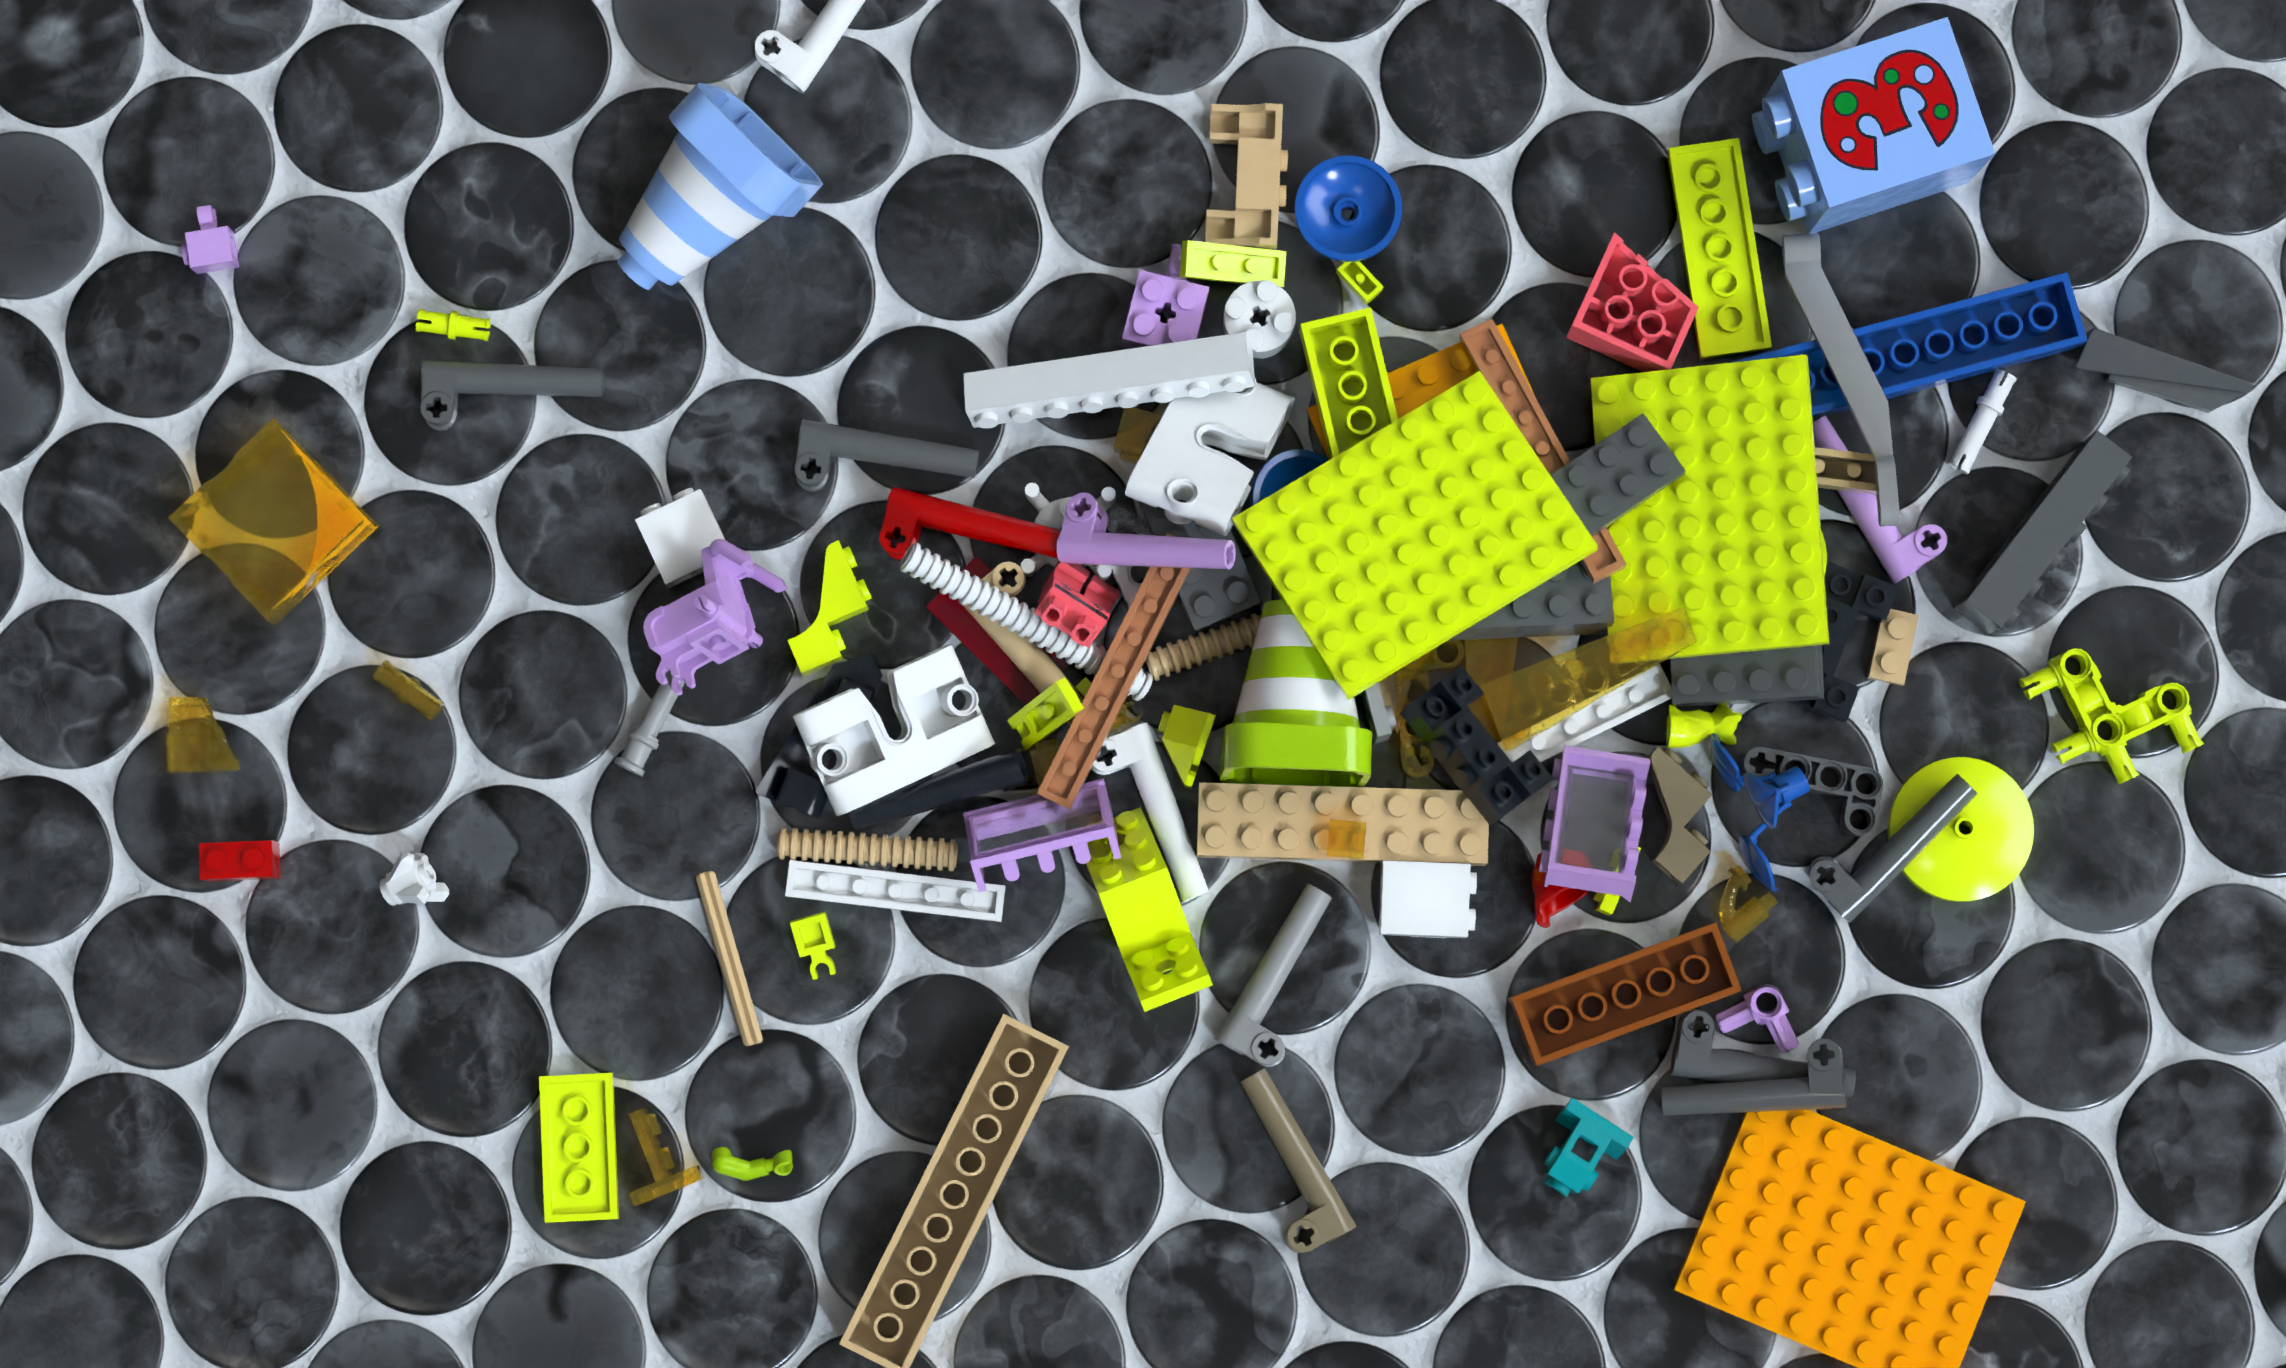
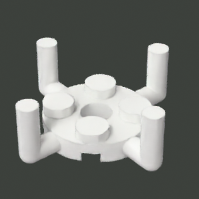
[1021,483,1116,581]

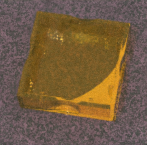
[168,418,379,625]

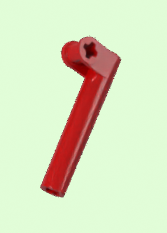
[879,487,1061,560]

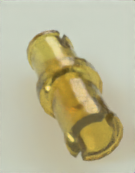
[373,660,444,721]

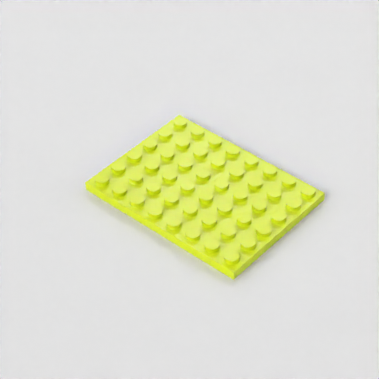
[1591,355,1829,664]
[1232,371,1598,700]

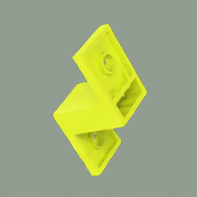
[1086,807,1213,1012]

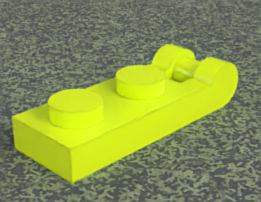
[1007,677,1084,751]

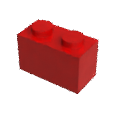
[199,840,281,882]

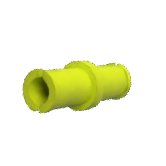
[416,309,491,342]

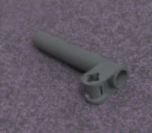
[420,360,604,431]
[795,419,979,492]
[1808,773,1978,923]
[1670,1009,1856,1098]
[1661,1038,1848,1116]

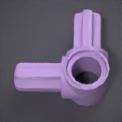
[1715,984,1799,1053]

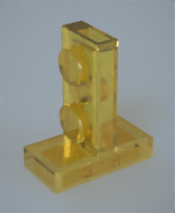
[629,1108,705,1207]

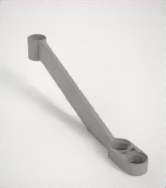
[1782,233,1899,526]

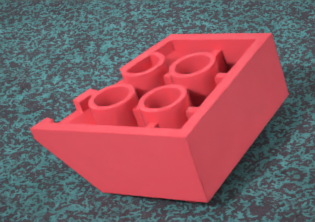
[1566,232,1699,372]

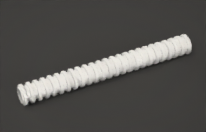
[900,543,1153,701]

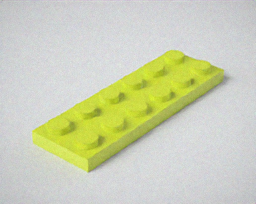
[1667,138,1772,360]

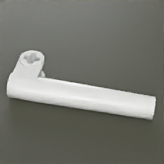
[755,0,865,93]
[1091,722,1209,902]

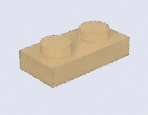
[1867,609,1919,686]

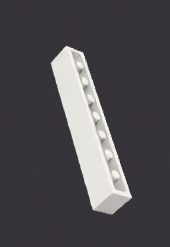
[964,332,1255,428]

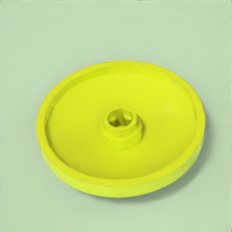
[1887,757,2034,902]

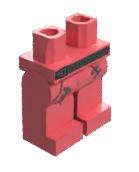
[1034,561,1121,648]

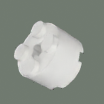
[1223,280,1296,359]

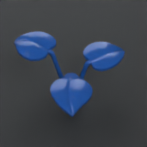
[1709,733,1810,892]

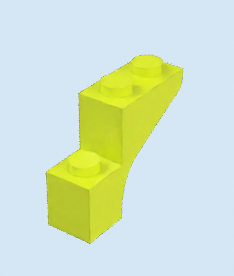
[787,540,872,677]

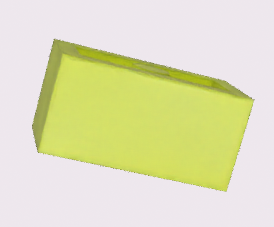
[1336,261,1383,305]

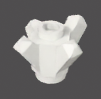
[380,852,449,906]

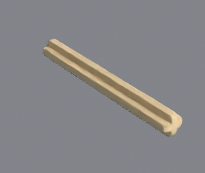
[696,871,763,1046]

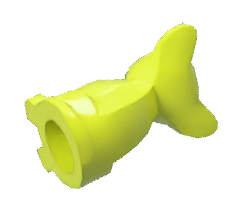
[1666,705,1742,748]

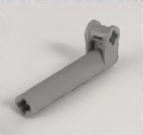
[1214,884,1332,1067]

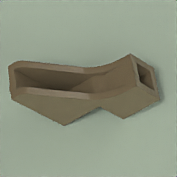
[1647,747,1712,885]

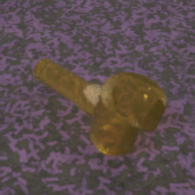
[1111,701,1142,730]

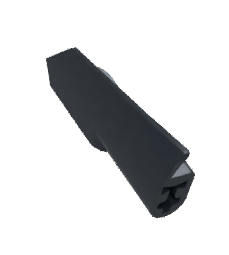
[756,654,882,819]

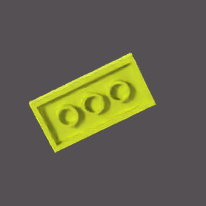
[539,1073,619,1223]

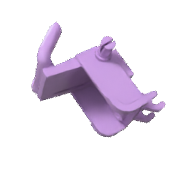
[643,539,788,695]

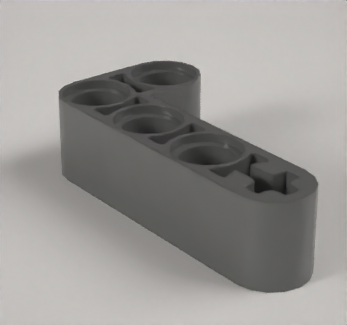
[1739,747,1883,837]

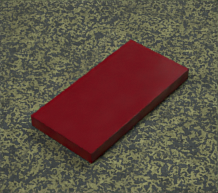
[926,556,1074,705]

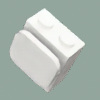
[1379,861,1477,938]

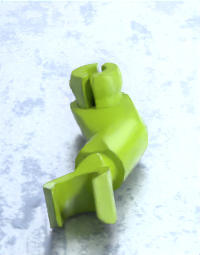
[711,1147,793,1181]

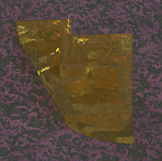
[166,697,240,773]

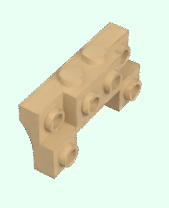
[1205,103,1288,249]

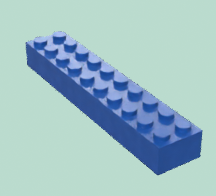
[1729,272,2088,419]

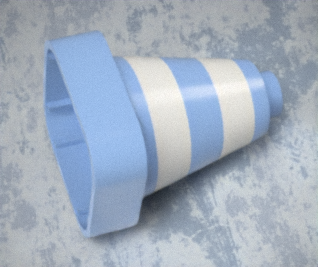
[617,83,823,290]

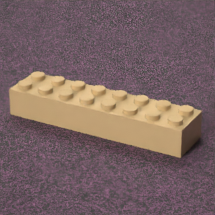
[1196,782,1489,866]

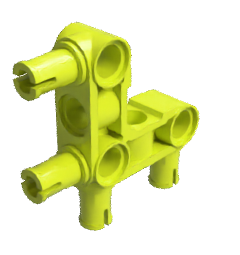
[2019,648,2204,785]

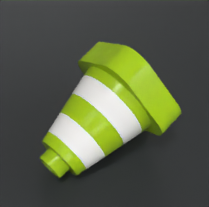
[1220,595,1372,787]

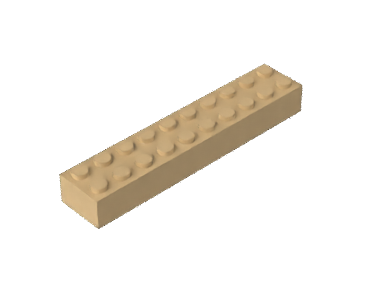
[839,1014,1069,1368]

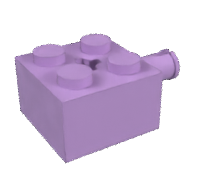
[1122,244,1209,348]

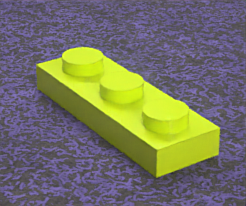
[1180,240,1287,287]

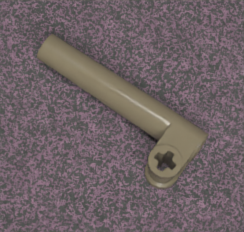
[1240,1068,1356,1253]

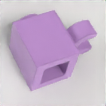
[181,205,239,274]

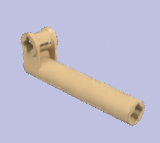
[958,562,1084,726]

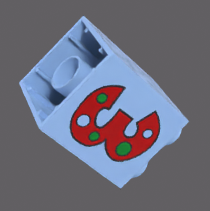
[1752,17,1995,234]

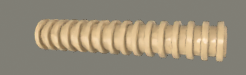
[1145,613,1261,681]
[777,827,958,871]

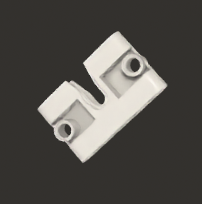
[1125,378,1295,536]
[793,644,995,816]

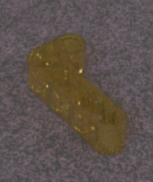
[1394,640,1464,781]

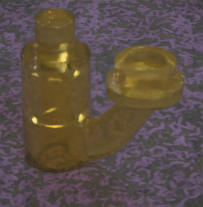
[1720,865,1778,943]

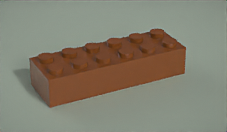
[1508,922,1742,1067]

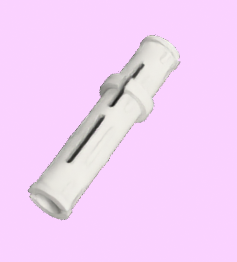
[1948,369,2017,475]

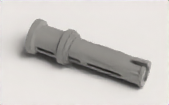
[614,670,686,777]

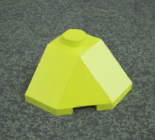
[1157,705,1216,789]

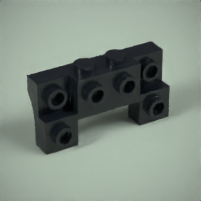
[1786,562,1899,723]
[1400,666,1553,826]

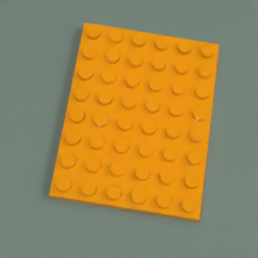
[1673,1110,2026,1368]

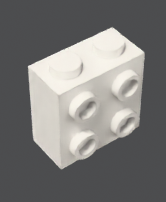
[635,488,725,588]

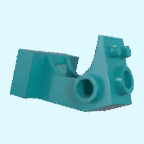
[1543,1098,1634,1197]

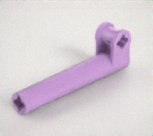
[1813,416,1947,584]
[1057,492,1236,569]

